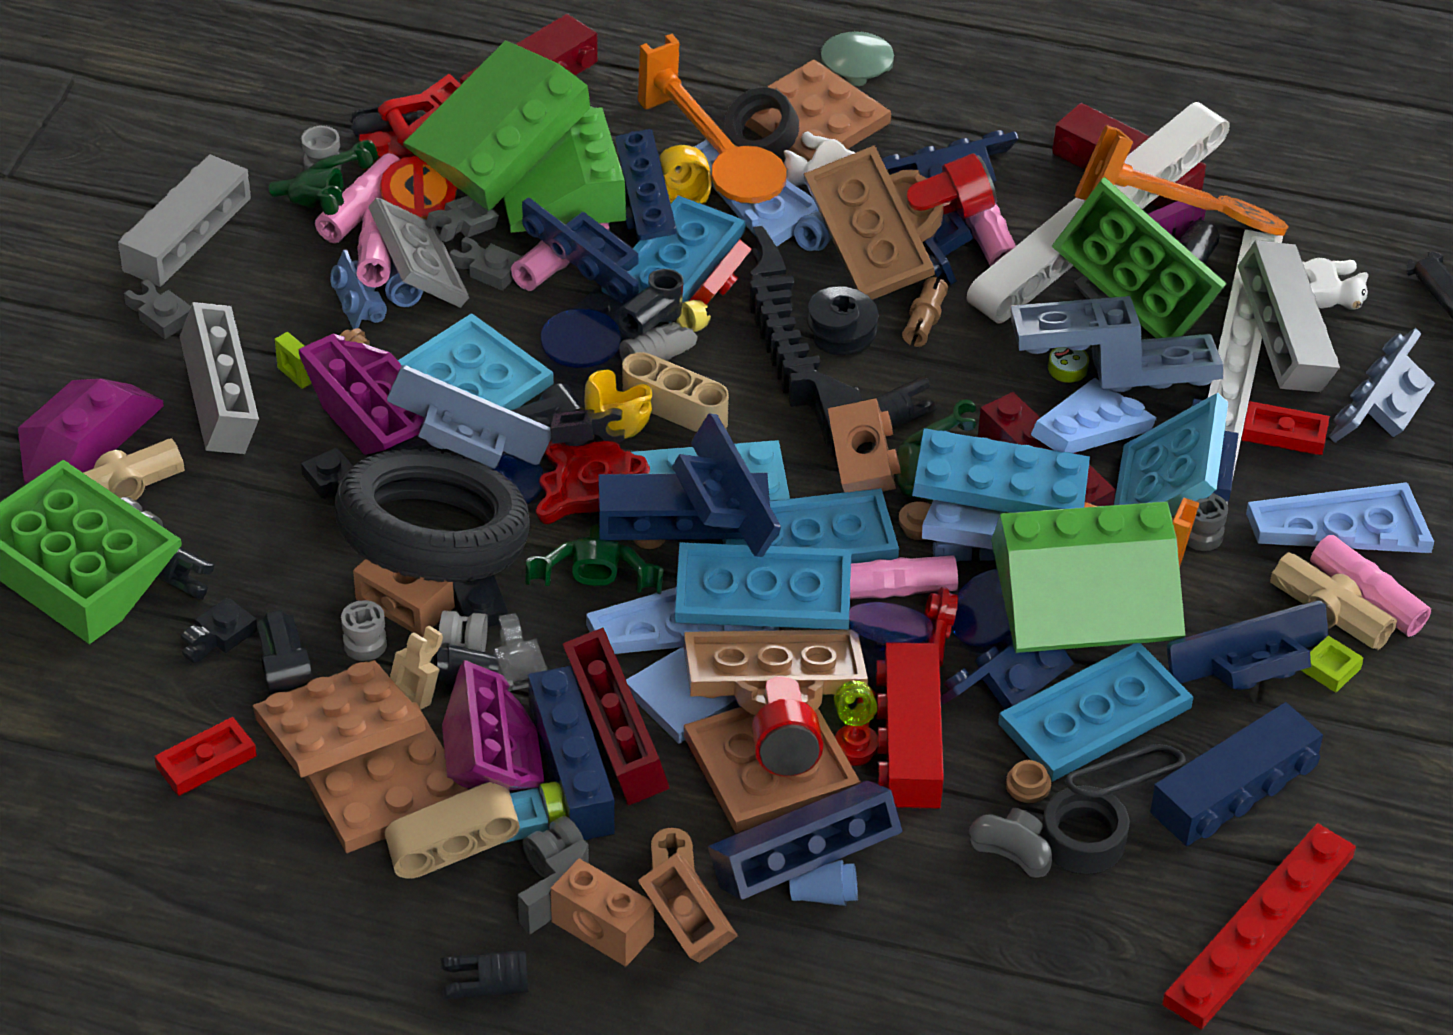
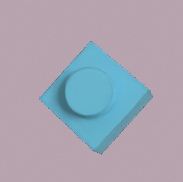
[504,788,549,843]

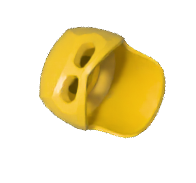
[659,145,712,204]
[584,370,652,439]

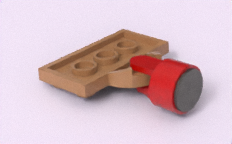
[803,145,997,300]
[683,630,868,777]

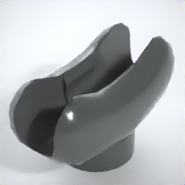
[969,808,1052,878]

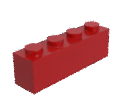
[876,642,944,808]

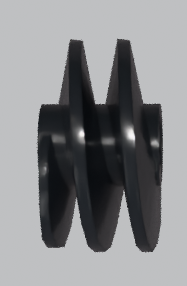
[807,286,879,355]

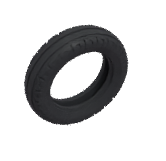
[335,449,530,582]

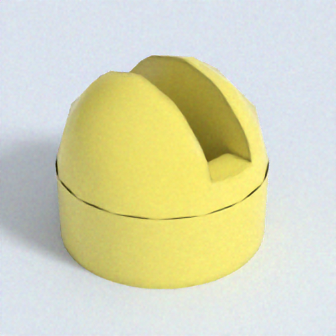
[677,300,711,332]

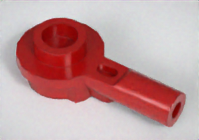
[925,587,958,667]
[835,688,878,766]

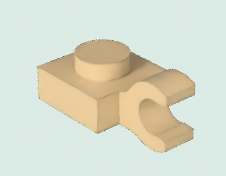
[390,626,443,709]

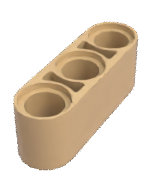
[622,352,729,432]
[385,782,520,878]

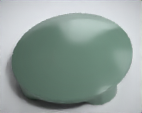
[821,32,894,86]

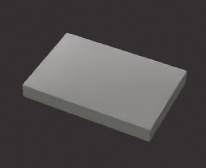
[368,198,469,308]

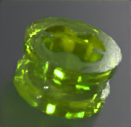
[834,681,877,726]

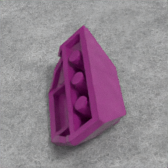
[299,333,424,455]
[18,379,164,485]
[442,660,544,791]

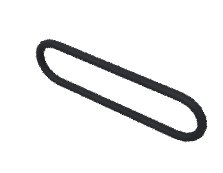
[1065,744,1186,798]

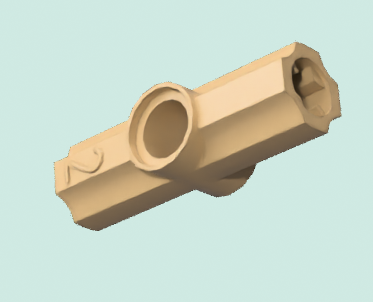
[83,438,185,500]
[1270,552,1397,650]

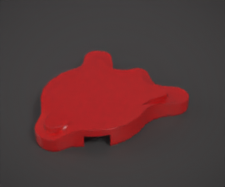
[536,441,650,524]

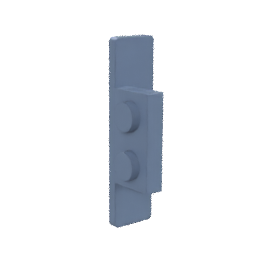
[1329,328,1435,443]
[387,365,552,469]

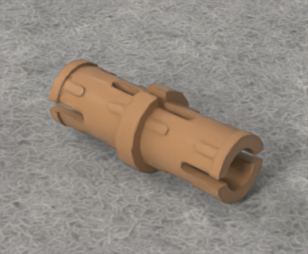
[902,277,948,347]

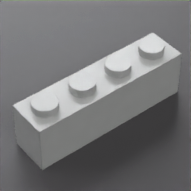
[118,154,251,287]
[1237,240,1340,392]
[180,302,259,454]

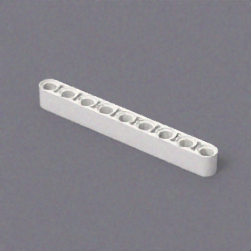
[966,102,1230,324]

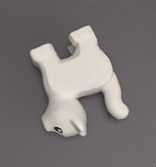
[784,132,855,186]
[1302,258,1368,310]

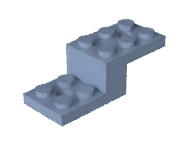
[1011,296,1223,392]

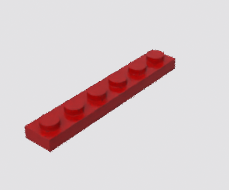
[1162,823,1356,1030]

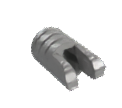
[619,322,698,361]

